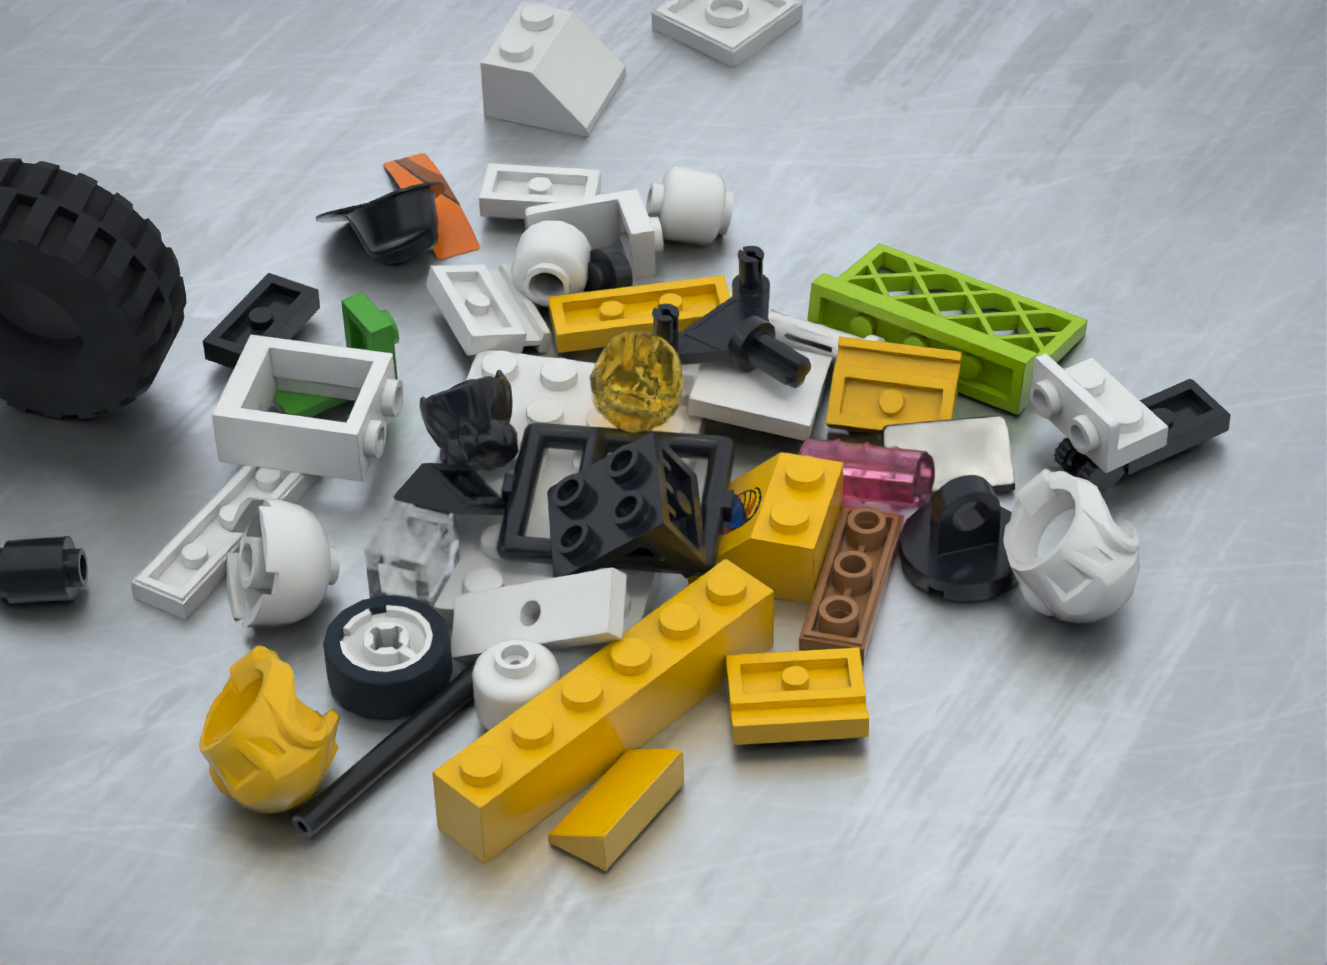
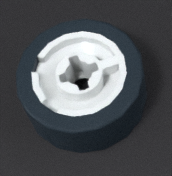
[323,595,453,720]

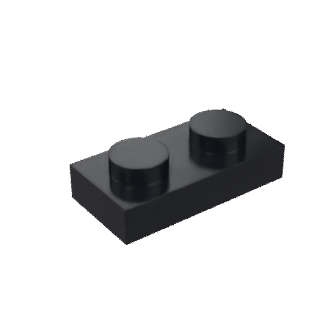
[202,272,320,369]

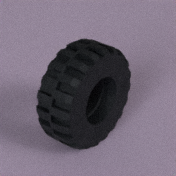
[0,158,187,419]

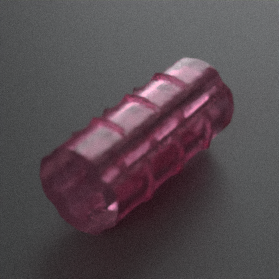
[799,438,935,508]

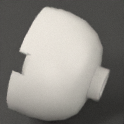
[226,497,340,629]

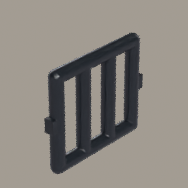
[496,422,736,576]

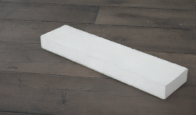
[131,465,321,620]

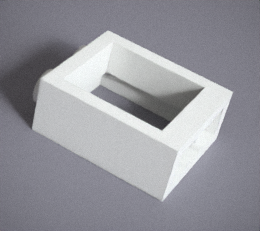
[212,335,404,482]

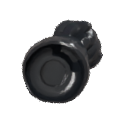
[419,370,519,472]

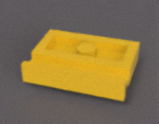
[825,336,963,435]
[726,647,869,745]

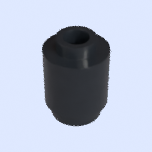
[0,536,88,605]

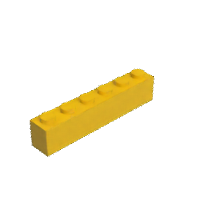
[432,559,774,864]

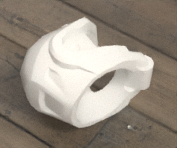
[1003,469,1140,623]

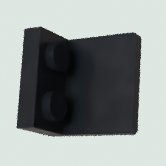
[547,431,708,579]

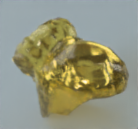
[590,331,684,433]

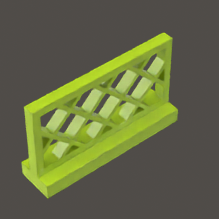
[807,243,1088,415]

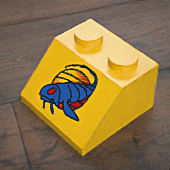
[688,452,844,605]

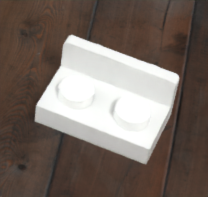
[1029,354,1168,473]

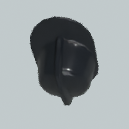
[315,182,446,264]

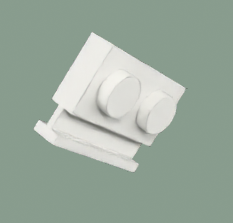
[426,264,551,355]

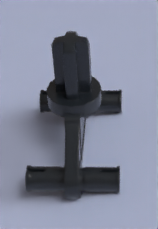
[647,245,811,391]

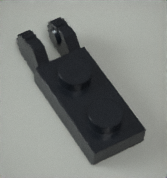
[1053,378,1231,491]

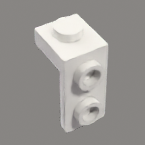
[524,188,664,280]

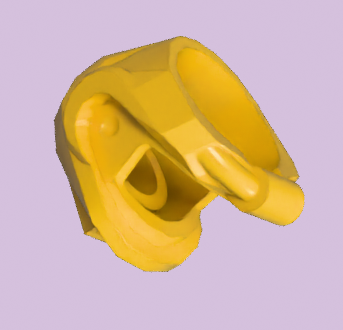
[199,646,340,814]

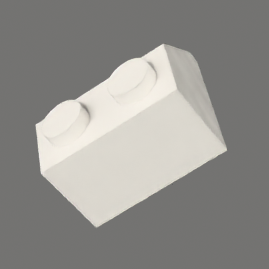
[480,2,626,138]

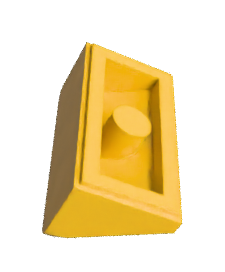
[548,749,684,871]

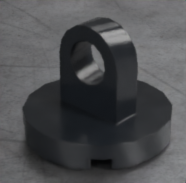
[899,475,1017,602]

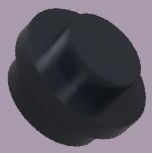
[584,248,633,292]

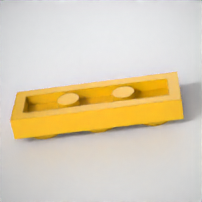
[548,275,731,353]

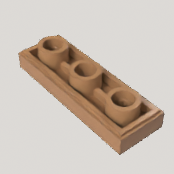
[799,506,904,665]

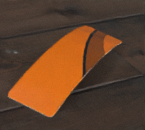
[383,153,480,260]

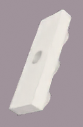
[451,567,627,664]

